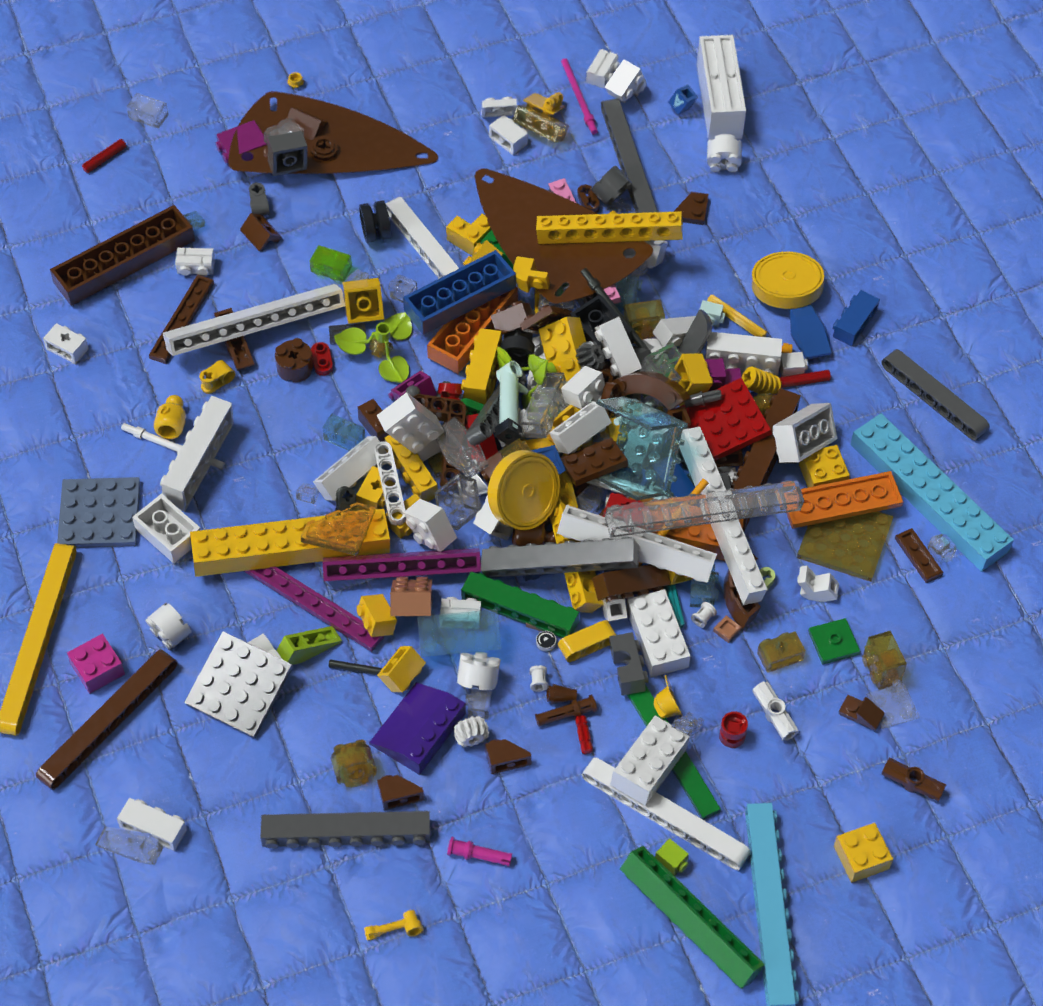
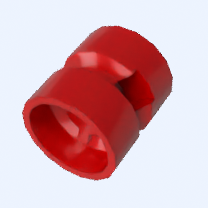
[437,383,462,411]
[719,712,748,748]

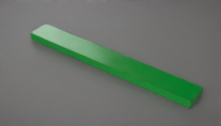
[627,684,721,820]

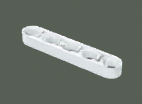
[375,442,406,525]

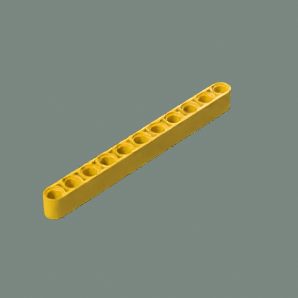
[0,543,76,736]

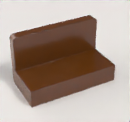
[240,213,282,251]

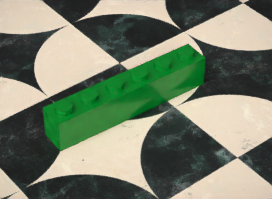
[461,571,579,638]

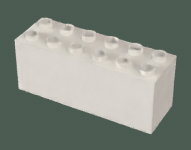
[697,35,746,141]

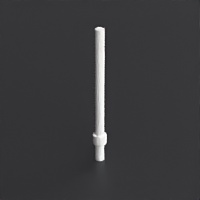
[121,423,225,469]

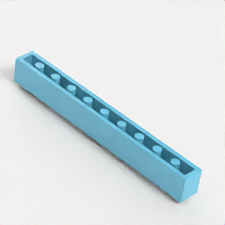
[745,803,799,1006]

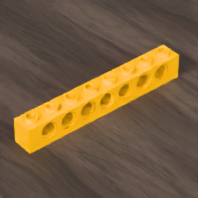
[536,211,683,244]
[549,471,604,613]

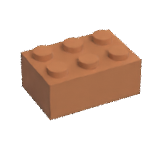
[390,577,433,616]

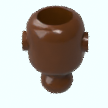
[512,523,556,546]

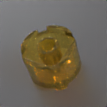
[331,740,377,787]

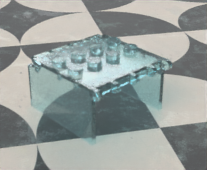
[596,396,688,500]

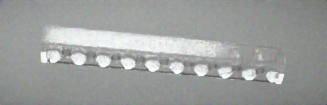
[605,480,804,538]

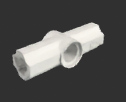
[752,681,799,741]

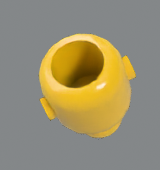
[153,395,186,439]

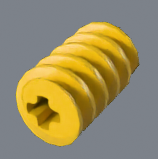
[742,366,781,397]

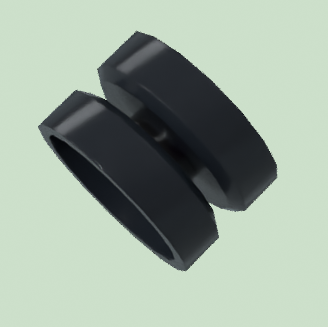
[359,200,391,243]

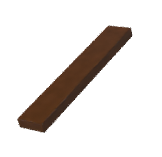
[149,274,214,364]

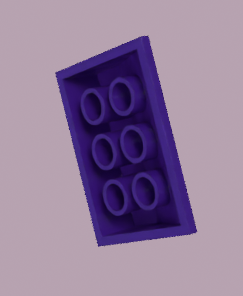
[369,682,466,775]

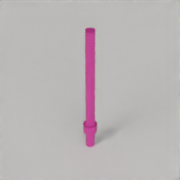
[561,58,598,135]

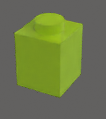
[655,838,689,876]

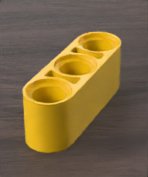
[557,620,616,662]

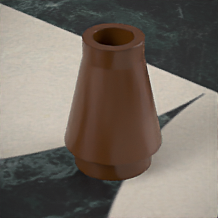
[546,684,577,704]

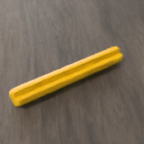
[707,294,767,337]

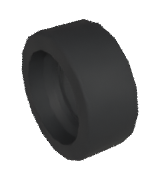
[500,335,535,368]

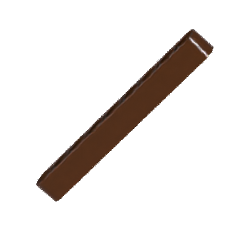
[36,649,178,790]

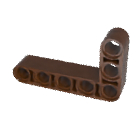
[413,394,466,491]

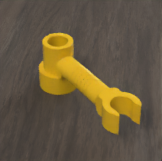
[364,910,423,941]

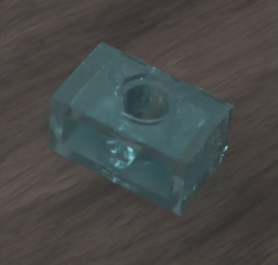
[322,414,365,451]

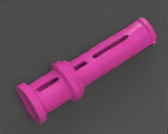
[447,837,512,866]

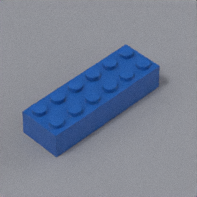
[403,250,516,335]

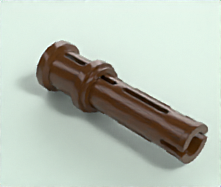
[535,694,597,727]

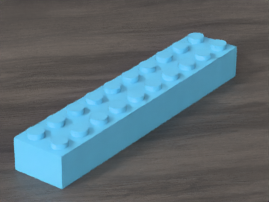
[850,413,1014,572]

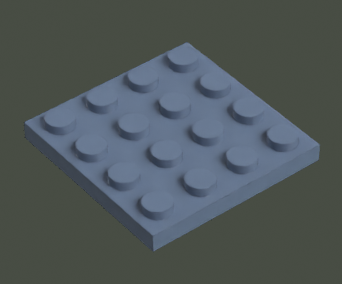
[57,477,140,548]

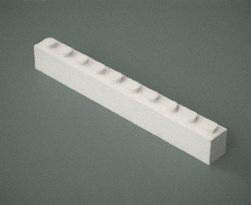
[163,284,345,356]
[677,427,767,605]

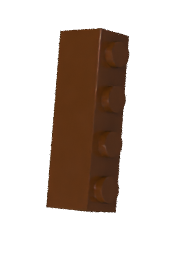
[592,564,671,603]

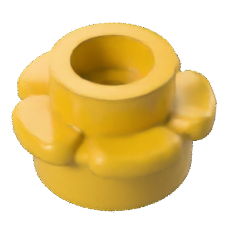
[287,72,304,88]

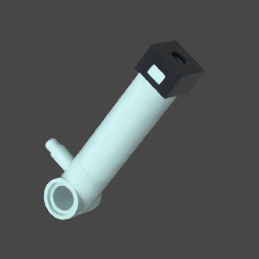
[495,361,528,446]

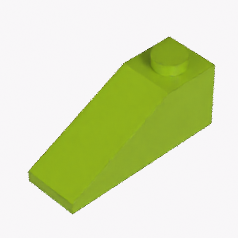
[276,626,342,665]

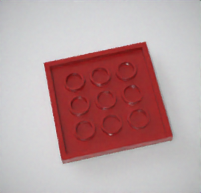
[673,377,772,461]

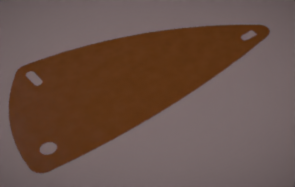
[228,91,438,174]
[475,168,653,304]

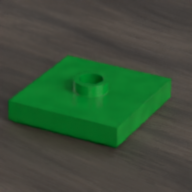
[808,618,860,664]

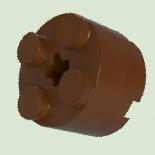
[275,338,313,383]

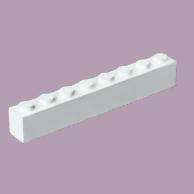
[557,505,717,583]

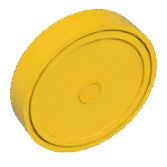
[751,252,824,309]
[488,450,560,530]

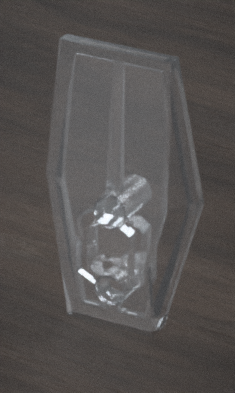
[435,417,489,478]

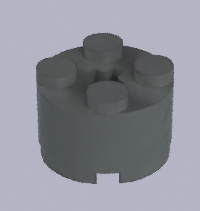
[591,165,632,207]

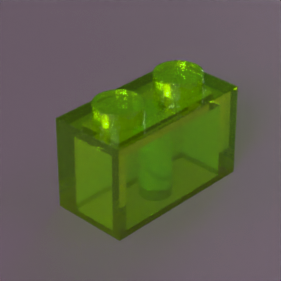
[310,245,352,282]

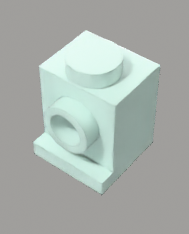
[699,300,726,327]

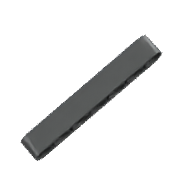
[881,349,990,441]
[466,371,527,446]

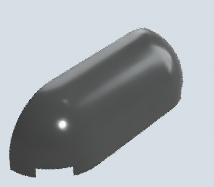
[673,310,712,364]

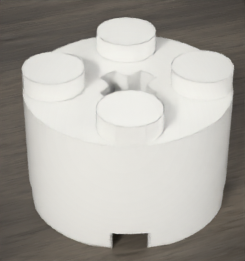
[707,134,742,172]
[145,602,192,650]
[457,651,501,690]

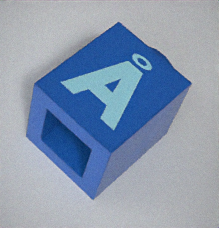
[668,84,698,115]

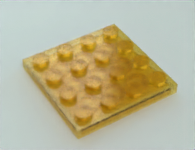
[797,511,894,582]

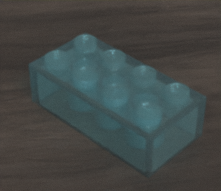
[417,609,502,657]

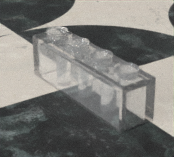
[520,373,568,438]

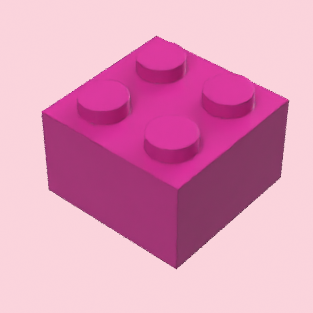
[67,633,125,694]

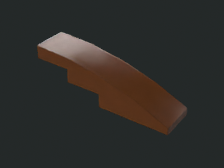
[214,308,255,371]

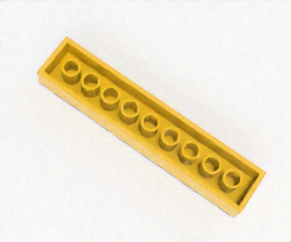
[190,509,390,577]

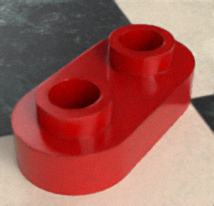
[311,342,333,376]

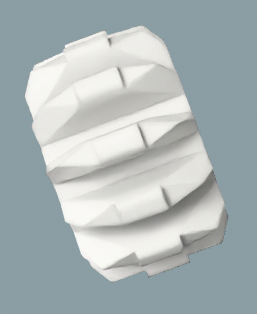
[454,716,489,747]

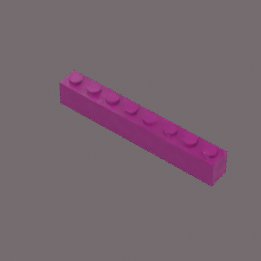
[323,548,481,581]

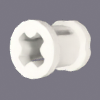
[691,602,717,628]
[530,665,548,692]

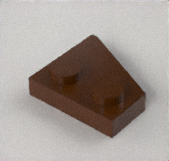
[674,192,708,225]

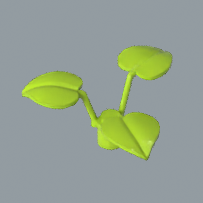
[334,312,412,383]
[497,347,557,425]

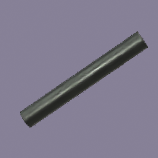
[328,659,382,675]

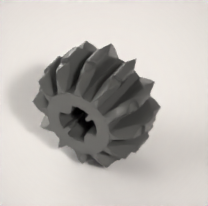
[576,341,606,371]

